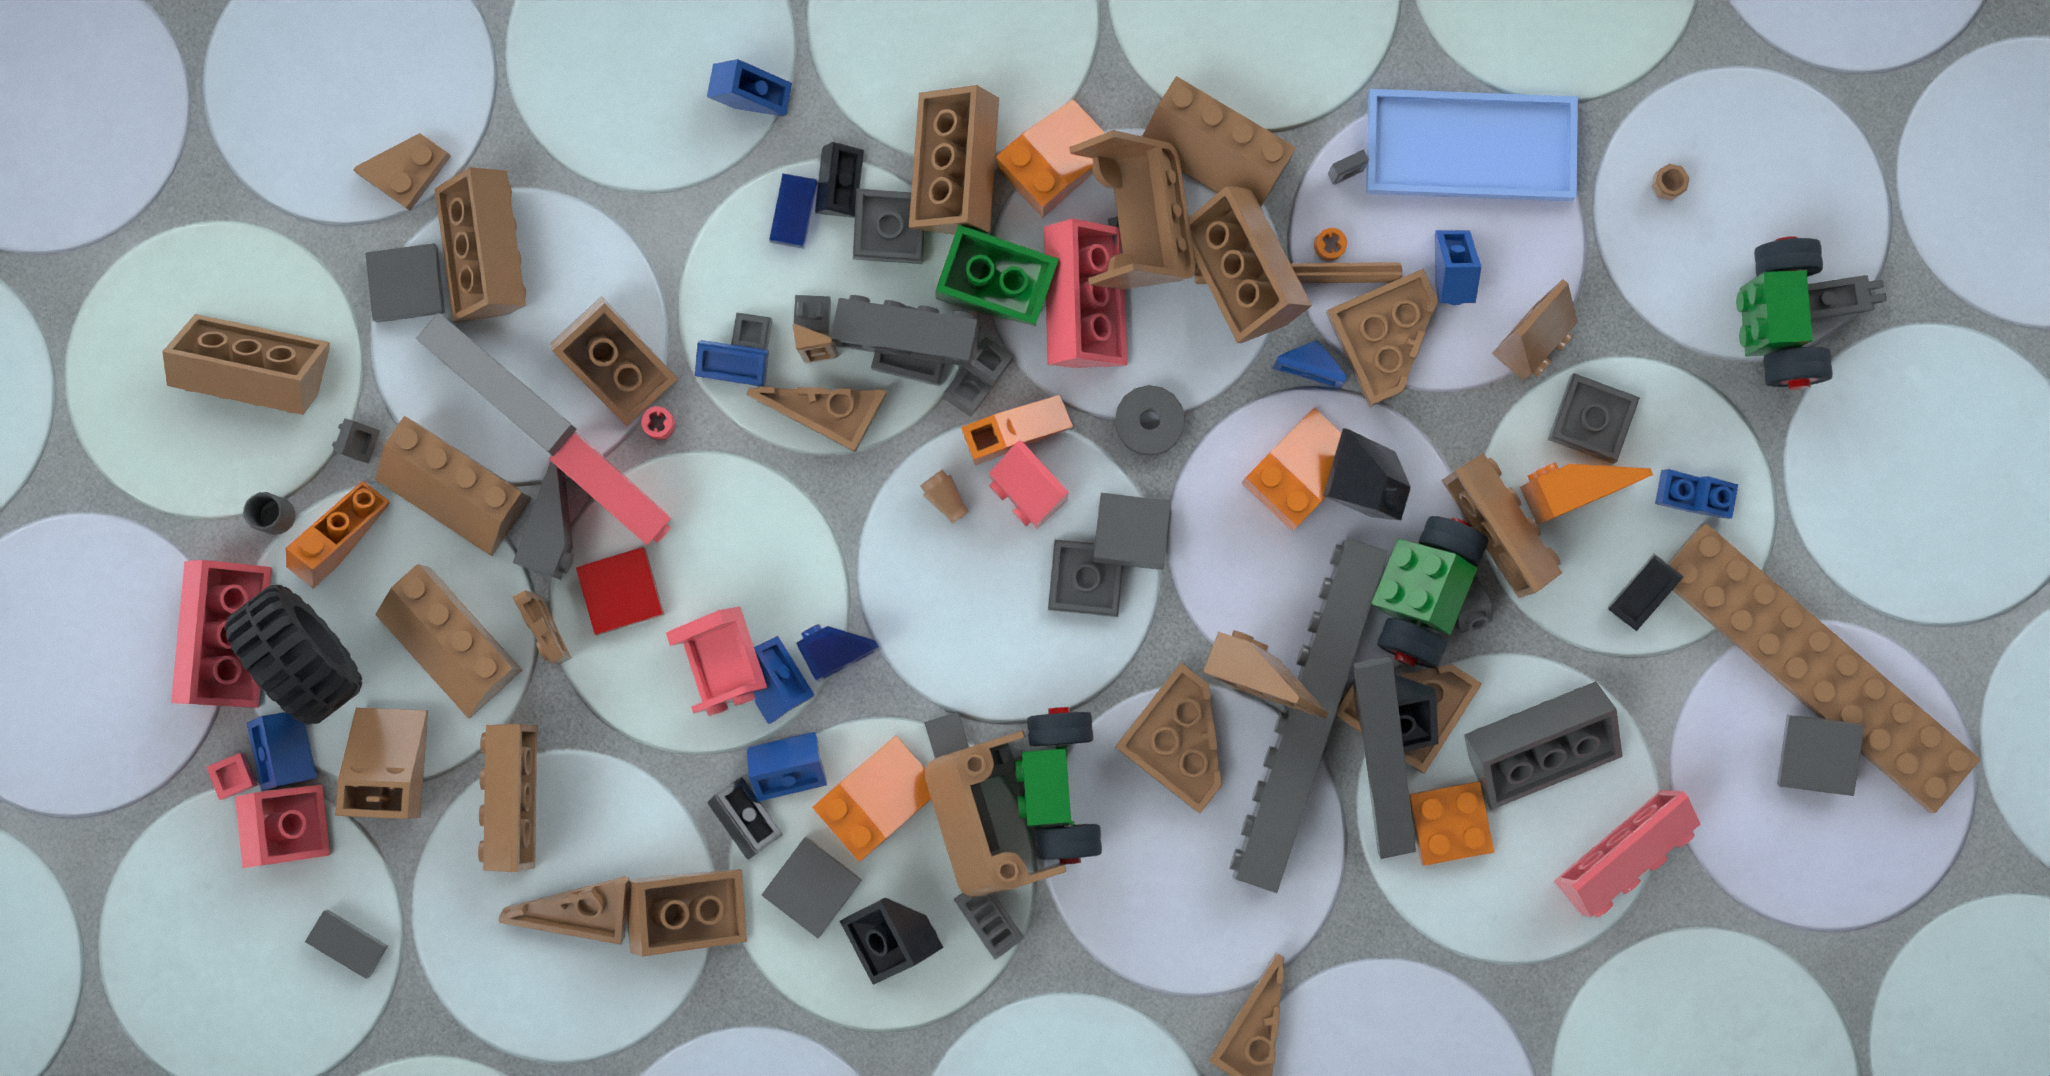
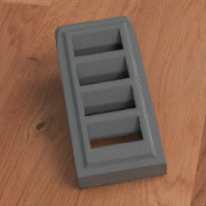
[953,892,1024,960]

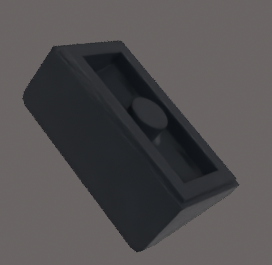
[815,142,864,218]
[708,777,783,860]

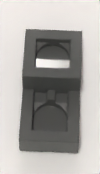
[943,336,1014,417]

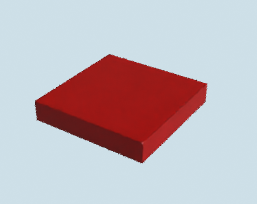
[575,547,665,636]

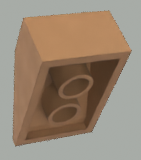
[1492,279,1577,381]
[550,296,678,426]
[1203,630,1328,719]
[627,869,747,957]

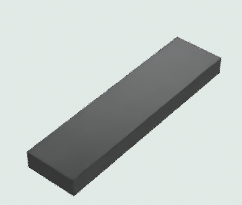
[924,712,1000,852]

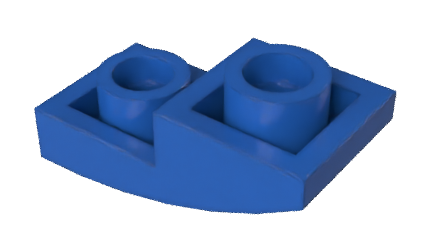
[1655,469,1738,519]

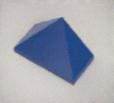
[1273,340,1346,389]

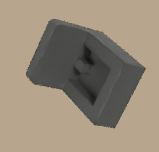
[1456,574,1492,633]

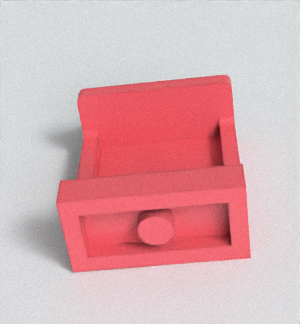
[665,606,767,716]

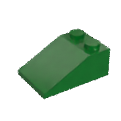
[935,224,1059,326]

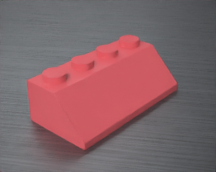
[1044,218,1127,368]
[171,560,272,708]
[1554,790,1701,917]

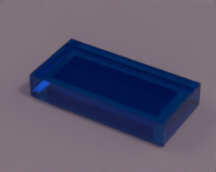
[769,173,818,249]

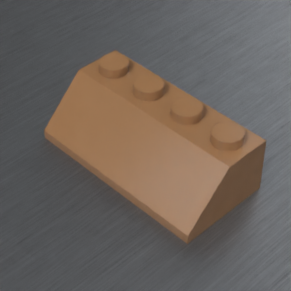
[1142,76,1296,207]
[909,85,999,235]
[435,167,526,323]
[1189,185,1312,343]
[162,314,330,415]
[375,416,532,556]
[1441,453,1562,598]
[375,564,523,718]
[478,724,538,872]

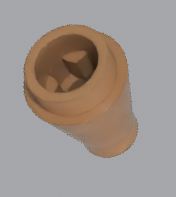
[920,469,969,523]

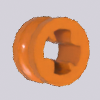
[1314,228,1347,261]

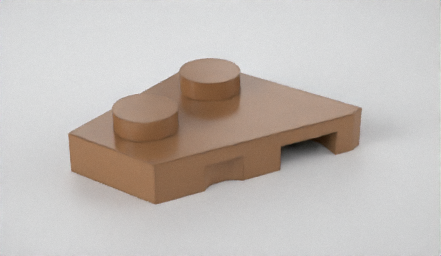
[353,133,451,211]
[512,590,572,665]

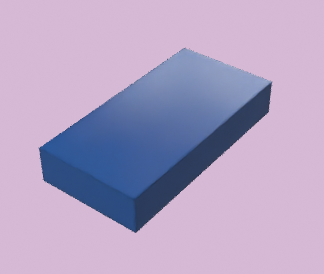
[694,340,769,387]

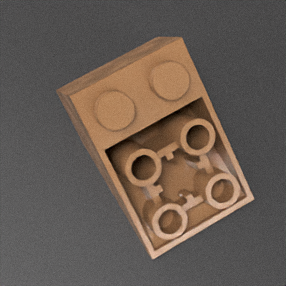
[335,707,428,819]

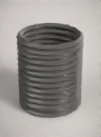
[243,492,295,535]

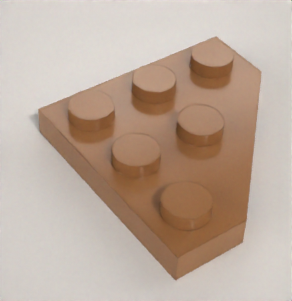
[1326,268,1438,407]
[1115,663,1222,814]
[1335,664,1482,774]

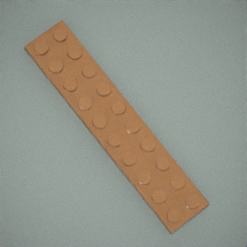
[1668,523,1981,813]

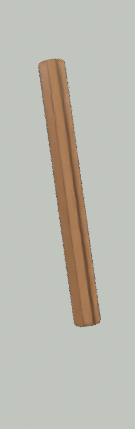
[1194,262,1402,284]

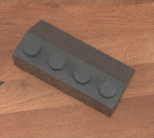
[1464,681,1623,810]

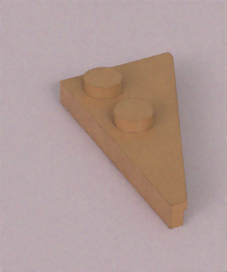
[746,387,887,453]
[499,876,629,945]
[1208,952,1284,1076]

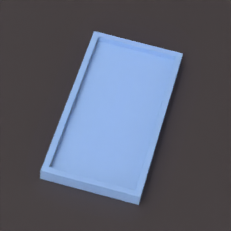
[1366,89,1578,201]

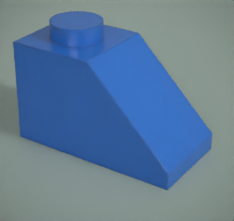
[707,59,792,116]
[1435,230,1481,305]

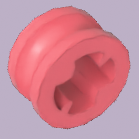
[641,406,675,440]

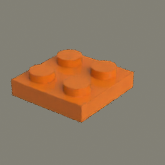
[1409,781,1495,866]

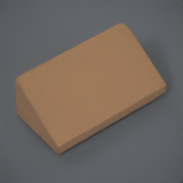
[792,324,838,363]

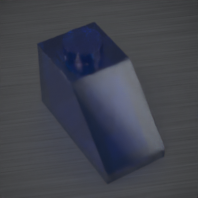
[796,624,882,682]

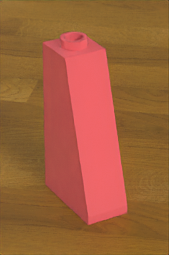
[549,432,671,545]

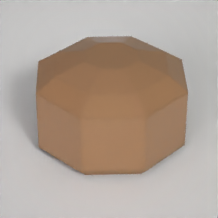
[1651,164,1689,201]

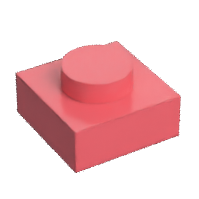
[206,753,258,800]

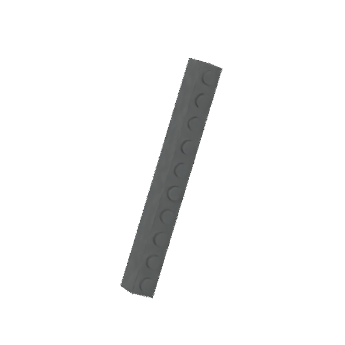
[1229,538,1389,893]

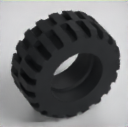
[225,585,363,725]

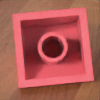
[989,439,1069,529]
[235,784,330,868]

